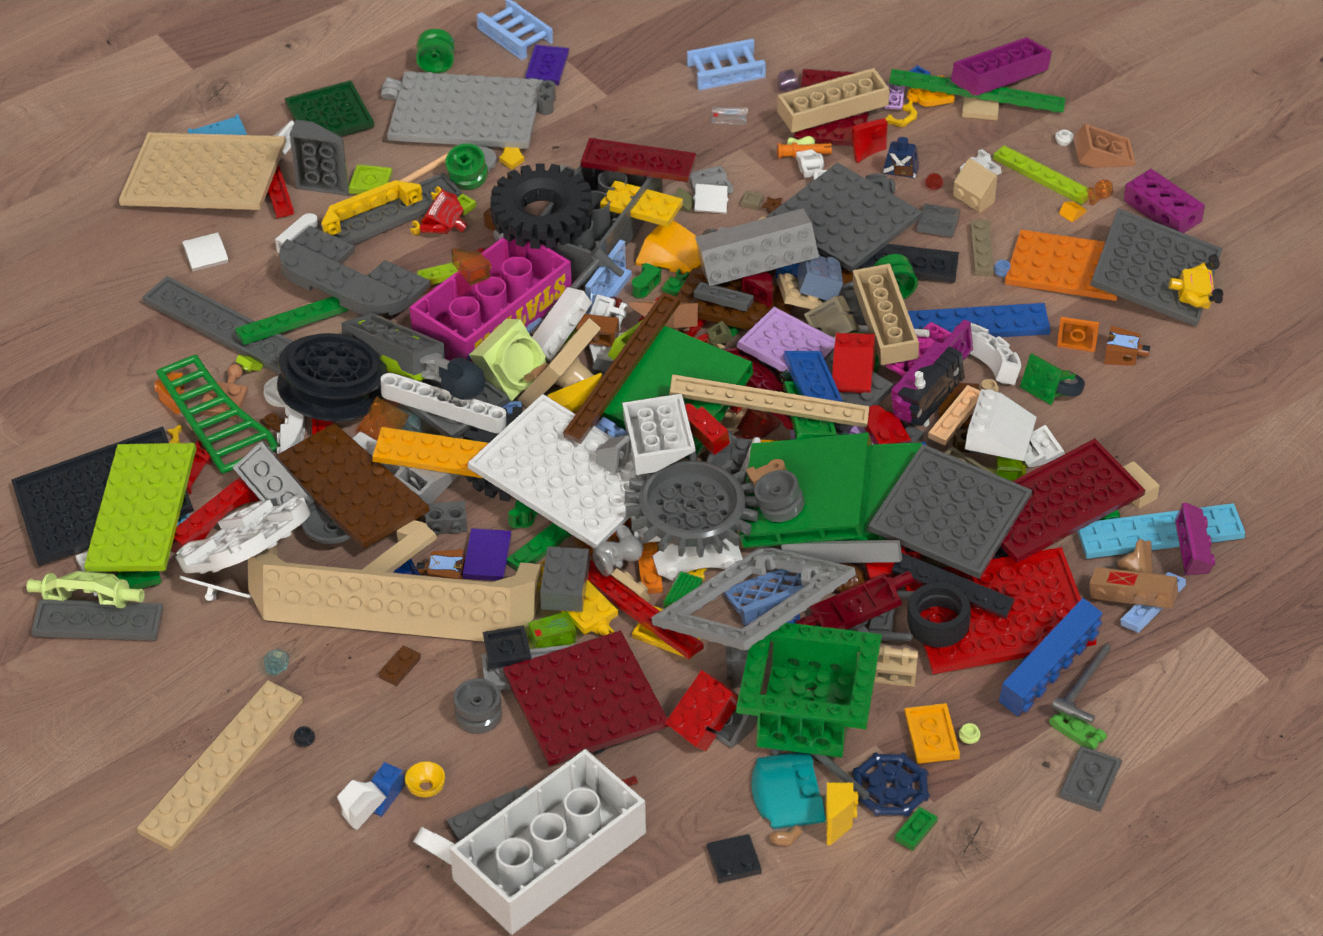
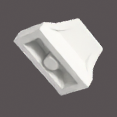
[337,780,386,830]

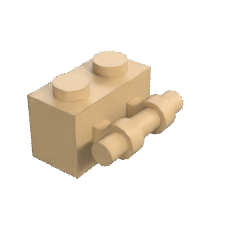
[874,645,918,687]

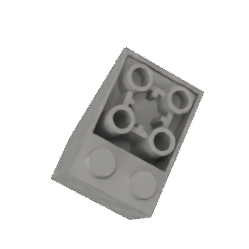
[394,466,458,504]

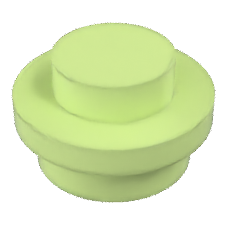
[959,723,981,744]

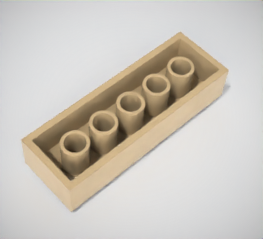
[777,68,890,133]
[853,264,919,365]

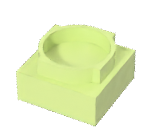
[469,319,548,401]

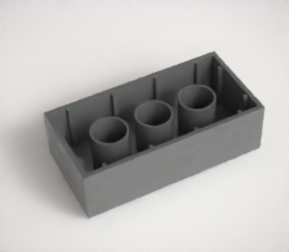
[540,164,662,286]

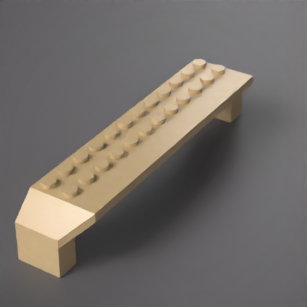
[248,545,541,642]

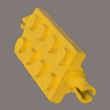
[538,561,618,636]

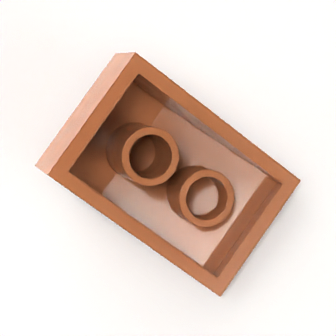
[1073,124,1136,168]
[629,300,698,331]

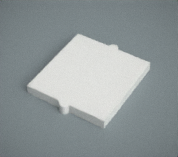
[693,184,729,214]

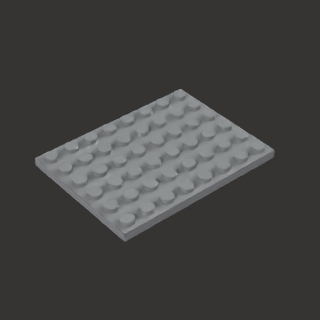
[387,71,543,149]

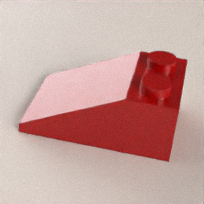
[832,333,876,393]

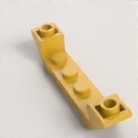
[321,180,423,236]

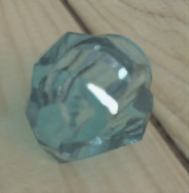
[263,648,289,675]

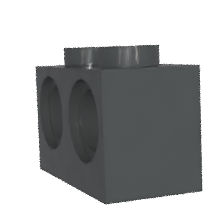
[425,501,467,535]

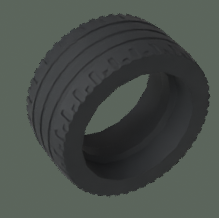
[907,582,971,648]

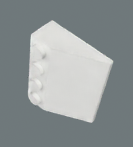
[965,389,1037,461]
[622,394,695,475]

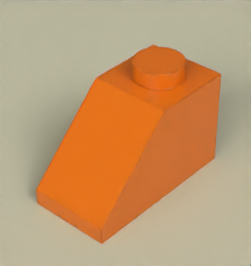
[155,373,185,414]

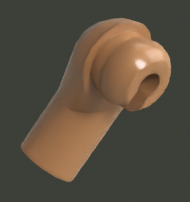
[769,825,803,846]

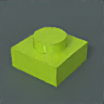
[457,194,476,216]
[236,354,263,372]

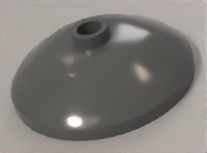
[302,504,351,544]

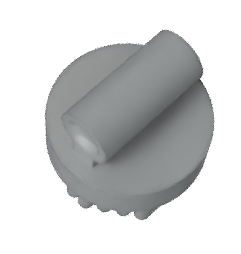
[381,77,401,101]

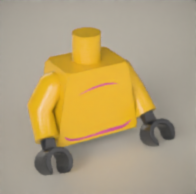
[1168,254,1224,309]

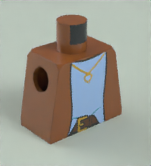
[1104,326,1150,366]
[416,549,465,580]

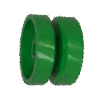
[416,29,455,73]
[445,143,488,190]
[873,254,918,300]

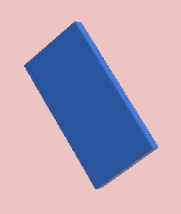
[783,351,843,402]

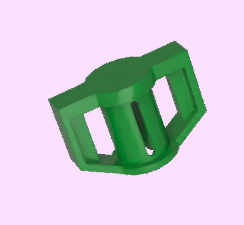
[508,500,538,529]

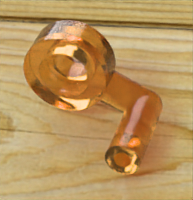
[1087,180,1114,205]

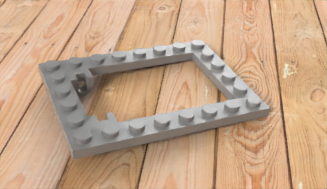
[651,546,856,650]

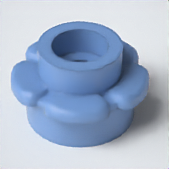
[994,260,1010,277]

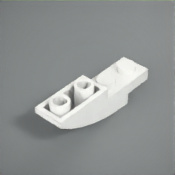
[277,404,306,454]

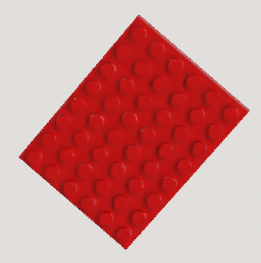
[904,547,1097,674]

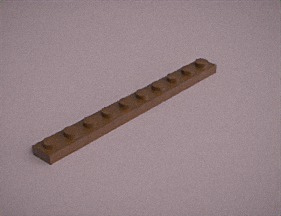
[563,292,680,444]

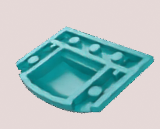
[751,752,826,829]

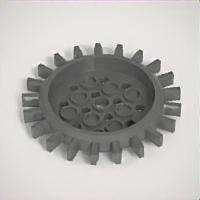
[625,452,759,557]

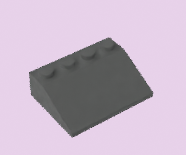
[289,120,350,196]

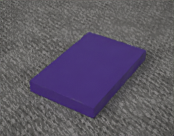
[525,45,569,86]
[463,528,512,581]

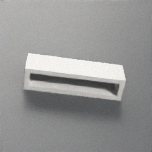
[531,287,592,362]

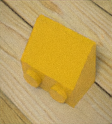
[825,783,858,845]

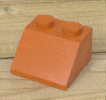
[1057,317,1100,352]

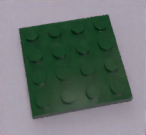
[285,80,375,136]

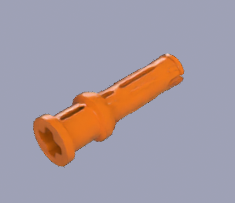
[777,142,832,159]

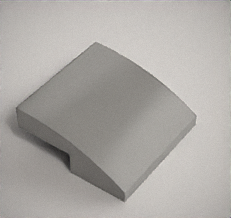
[689,165,733,194]

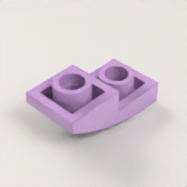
[884,83,905,110]

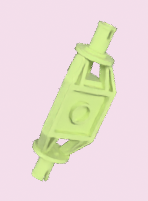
[27,571,145,608]

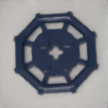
[851,752,930,817]

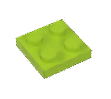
[349,164,393,194]

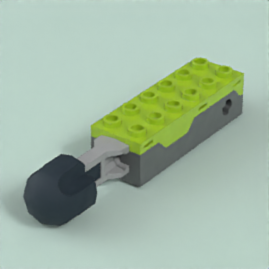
[341,313,486,400]

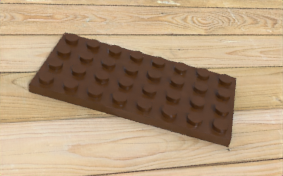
[276,423,430,549]

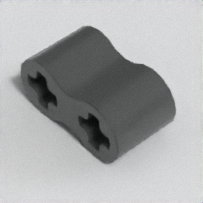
[537,80,556,115]

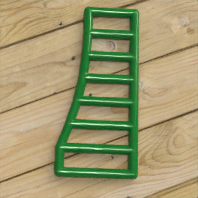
[156,354,280,474]

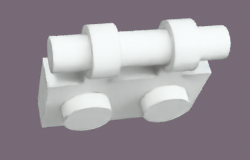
[590,294,628,333]

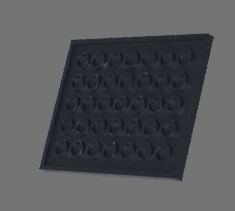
[11,426,194,566]

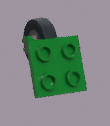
[1020,353,1085,405]

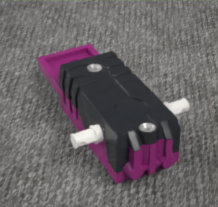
[891,320,973,426]

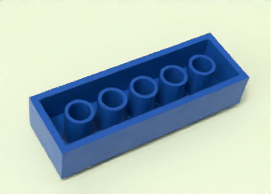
[999,598,1103,717]

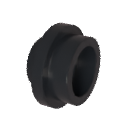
[293,726,315,747]

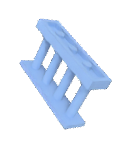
[477,0,553,60]
[687,39,766,90]

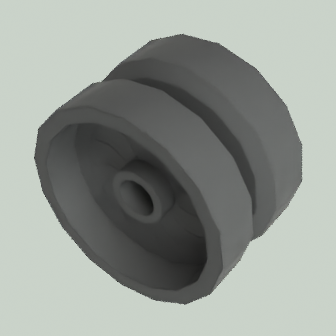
[754,470,805,522]
[454,678,502,734]

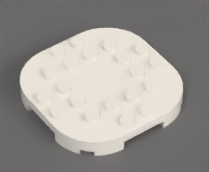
[175,496,310,574]

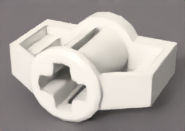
[796,150,824,178]

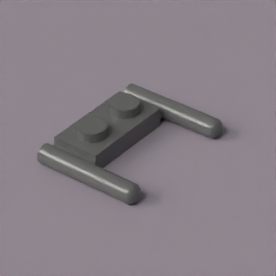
[869,591,914,641]

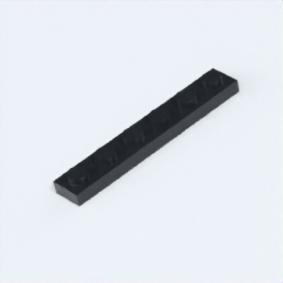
[892,553,1015,619]

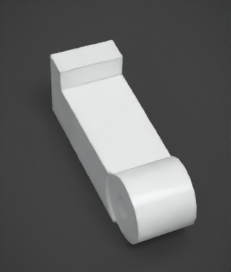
[275,213,318,252]
[413,827,455,864]

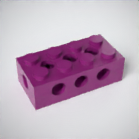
[1123,169,1205,233]

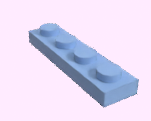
[1120,572,1186,633]

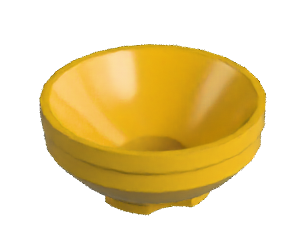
[405,761,445,797]

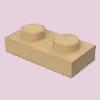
[611,568,651,602]

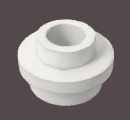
[1055,130,1074,146]

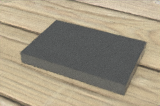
[1059,746,1122,812]

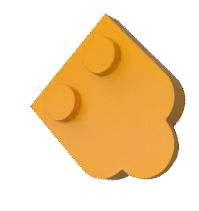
[907,75,955,107]

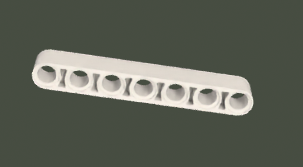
[381,373,506,433]

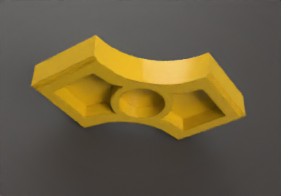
[499,147,525,170]

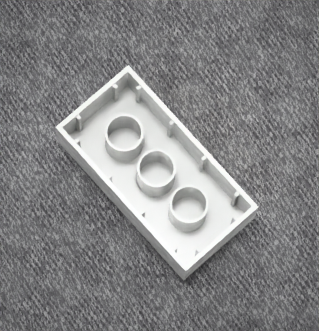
[450,749,646,935]

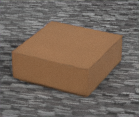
[523,363,548,383]

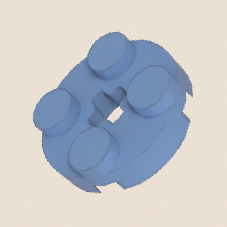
[596,417,630,447]

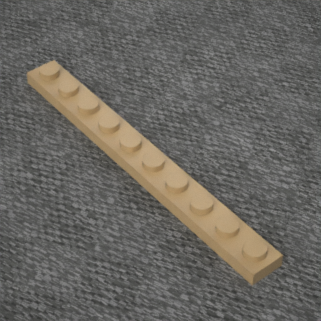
[669,374,869,427]

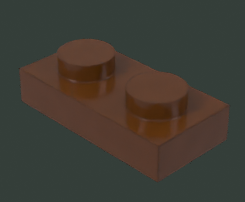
[379,645,421,687]

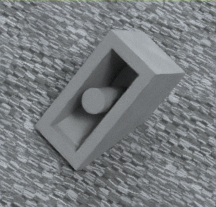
[595,435,630,475]

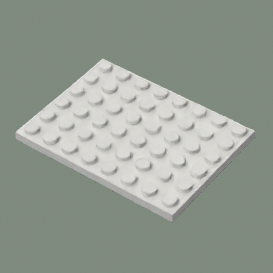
[468,394,645,549]

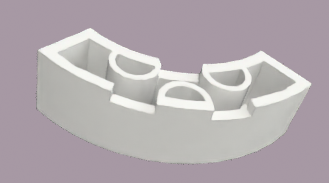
[970,323,1021,385]
[653,539,743,581]

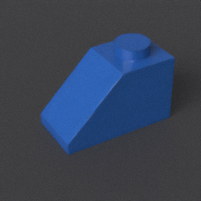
[371,762,405,817]

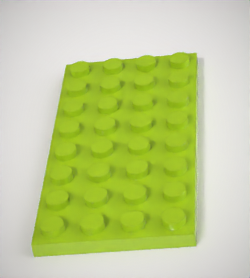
[84,443,196,572]

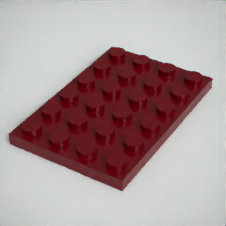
[794,69,869,146]

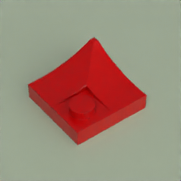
[852,118,888,164]

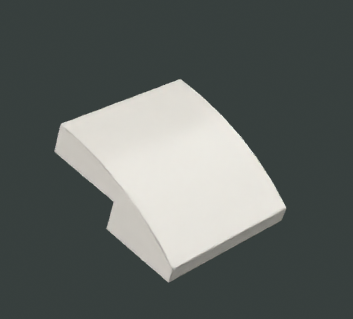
[182,233,228,272]
[1024,425,1065,467]

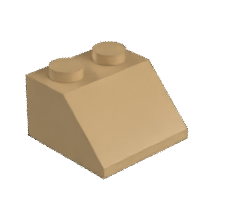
[953,158,997,213]

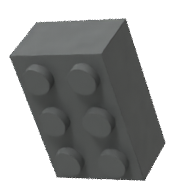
[540,547,590,612]

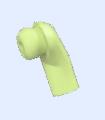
[787,136,815,145]

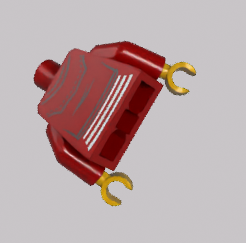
[410,187,468,235]

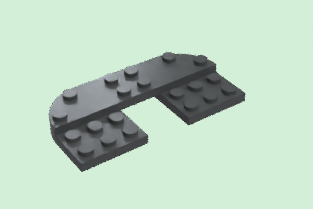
[279,226,430,316]

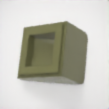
[674,188,695,212]
[706,321,733,345]

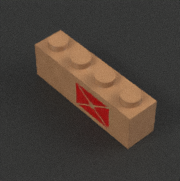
[1089,567,1178,609]

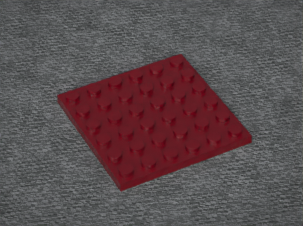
[503,630,669,766]

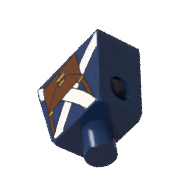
[882,137,919,179]

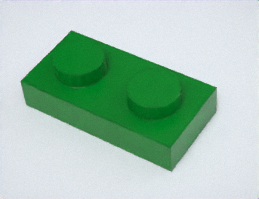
[895,806,938,851]

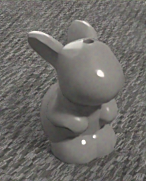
[593,525,643,577]

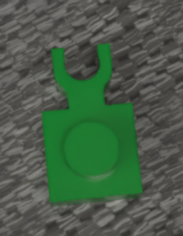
[662,269,689,297]

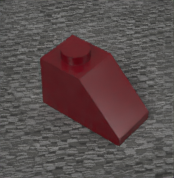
[742,272,773,308]

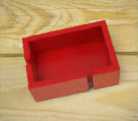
[665,670,739,751]

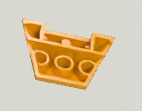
[635,220,701,274]

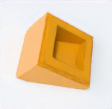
[1059,201,1087,222]

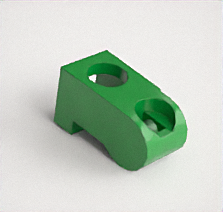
[632,262,661,298]

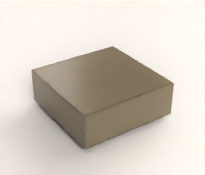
[741,190,764,211]

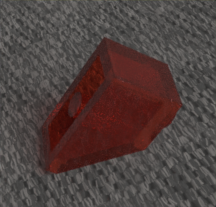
[737,408,781,440]

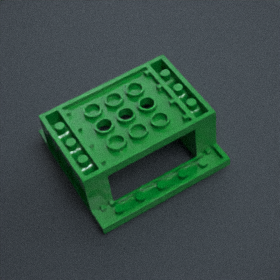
[736,619,882,758]

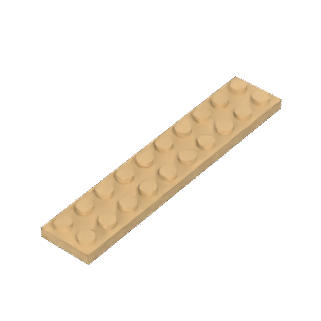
[137,681,303,851]

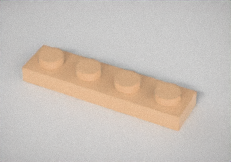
[928,385,981,445]

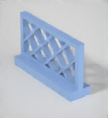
[585,240,632,314]

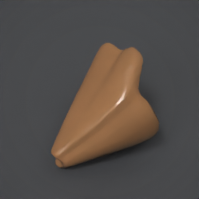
[1117,539,1153,574]

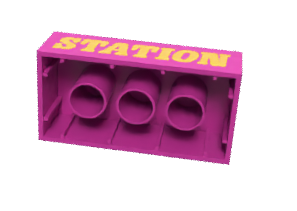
[410,237,572,361]

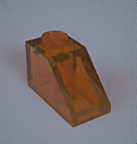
[451,248,492,286]

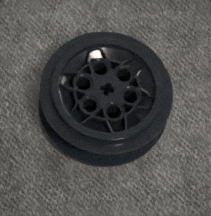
[277,333,387,422]

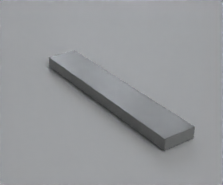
[781,540,902,563]

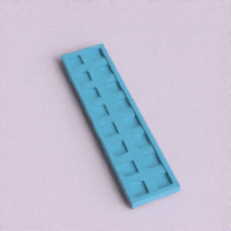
[1077,503,1246,559]

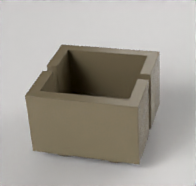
[804,296,860,338]

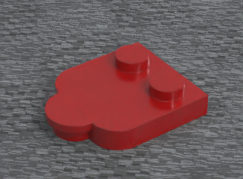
[863,405,912,445]

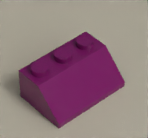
[1174,503,1215,576]

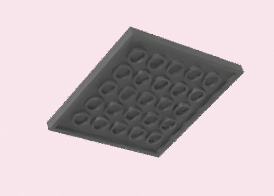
[767,162,922,272]
[1090,208,1223,327]
[868,444,1032,579]

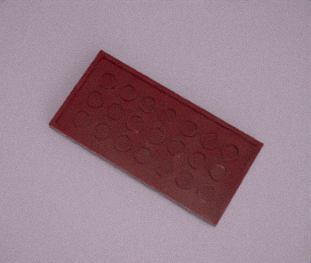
[1000,439,1146,563]

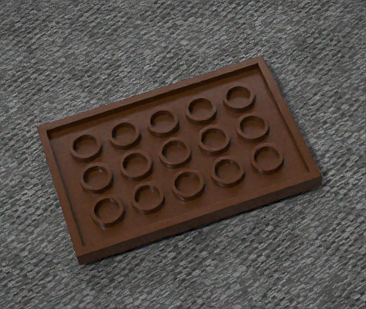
[676,268,795,330]

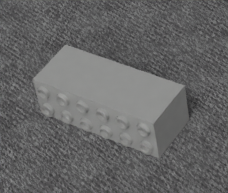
[695,209,819,286]

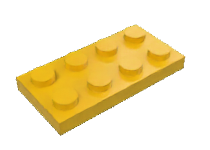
[600,180,683,227]

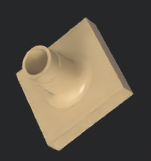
[517,318,601,408]

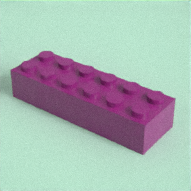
[951,37,1052,96]

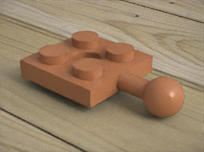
[199,364,248,420]

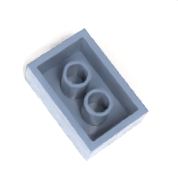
[797,254,843,301]

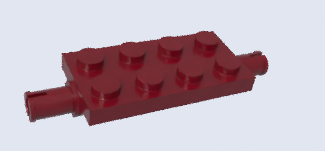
[795,570,914,630]

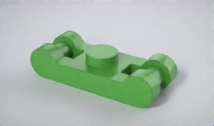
[1049,711,1107,750]

